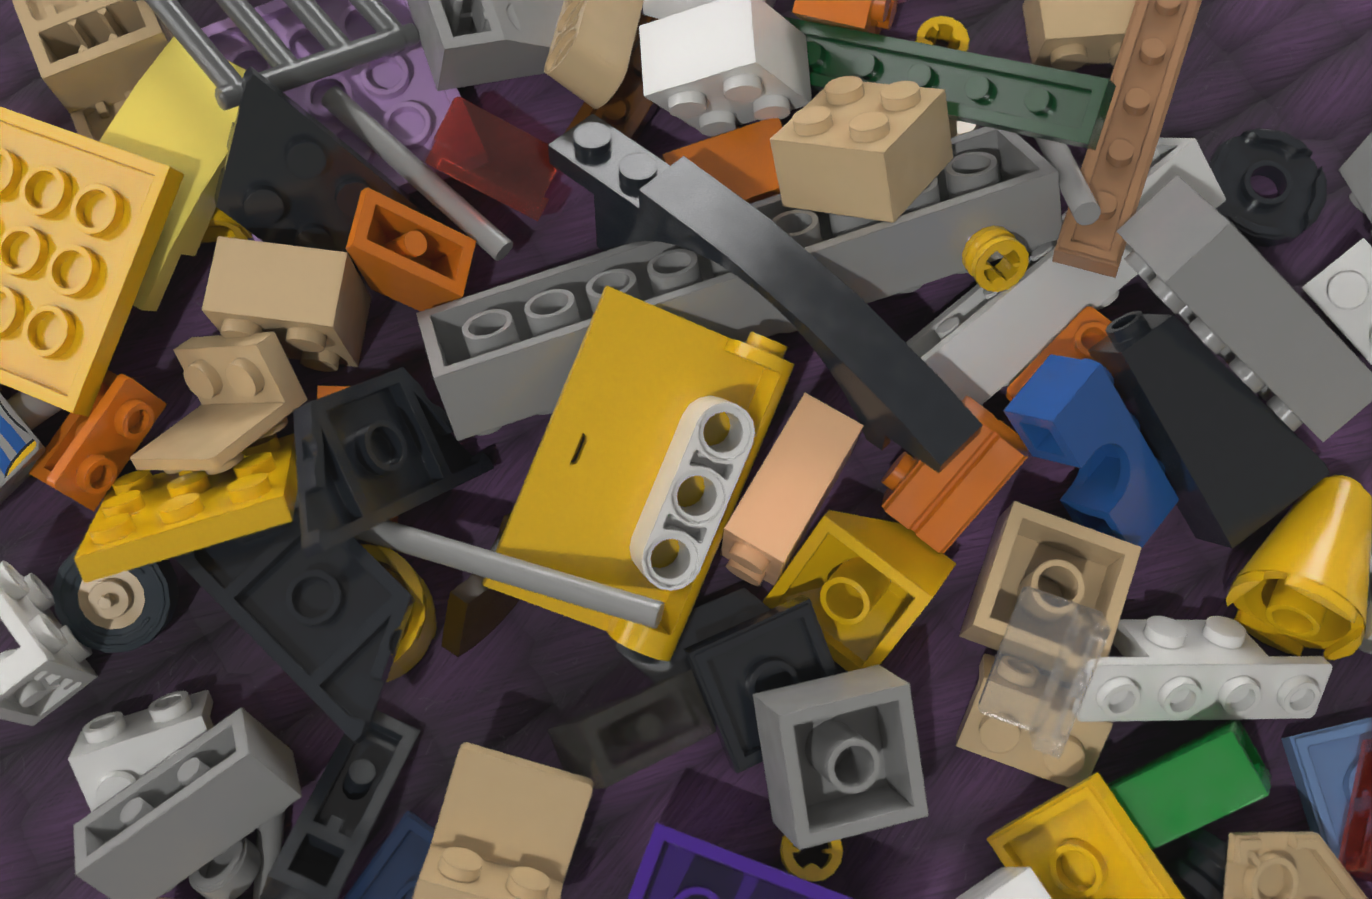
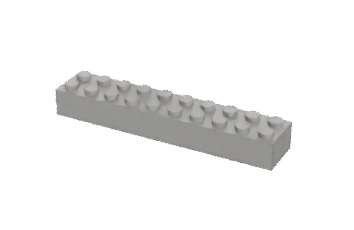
[416,127,1062,441]

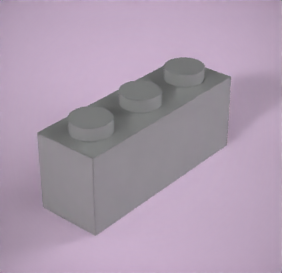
[73,707,302,899]

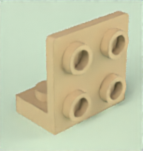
[130,332,308,474]
[412,743,594,899]

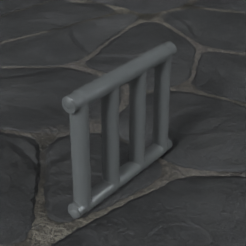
[133,0,420,111]

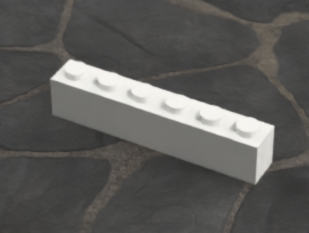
[906,138,1226,406]

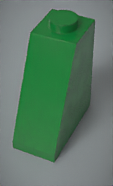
[1106,719,1272,850]

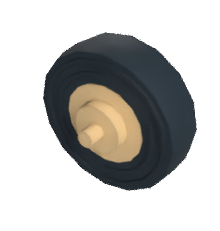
[52,546,179,653]

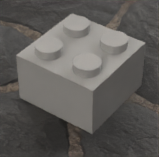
[753,665,928,850]

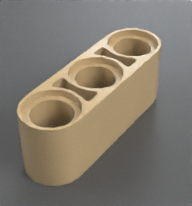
[544,0,644,109]

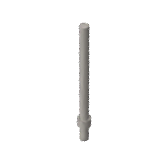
[295,493,664,629]

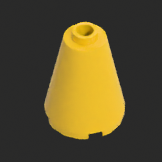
[1226,475,1372,660]

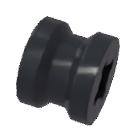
[1163,828,1228,899]

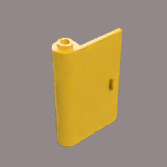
[483,285,795,661]

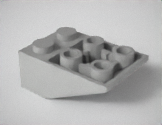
[407,0,564,91]

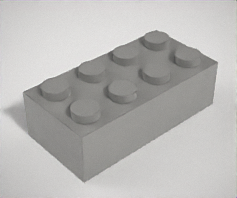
[1116,175,1372,442]

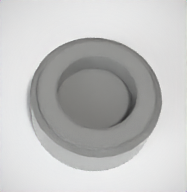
[189,837,261,899]

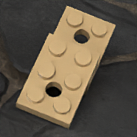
[12,0,173,141]

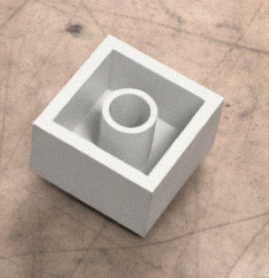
[639,0,812,136]

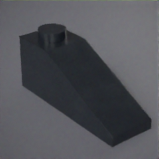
[260,710,420,899]

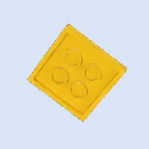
[74,433,298,583]

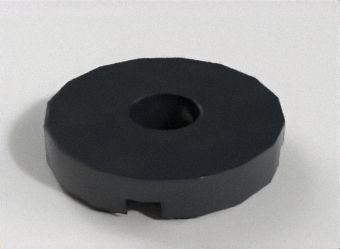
[1208,128,1327,247]

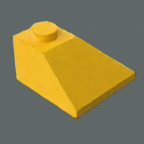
[763,510,957,672]

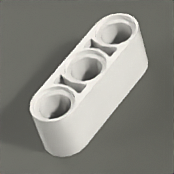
[629,395,755,591]

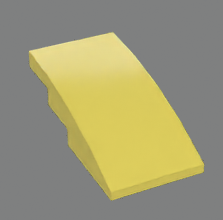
[99,36,247,311]

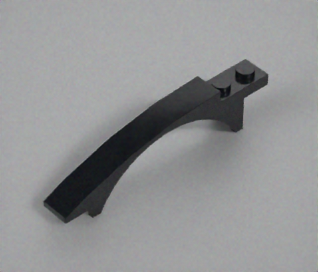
[548,113,982,473]

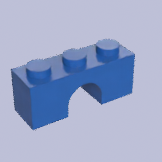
[1003,354,1179,547]

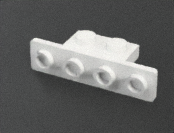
[1072,616,1333,722]

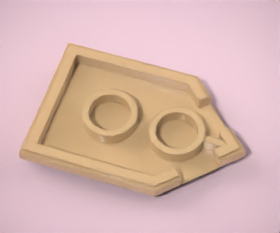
[1223,832,1368,899]

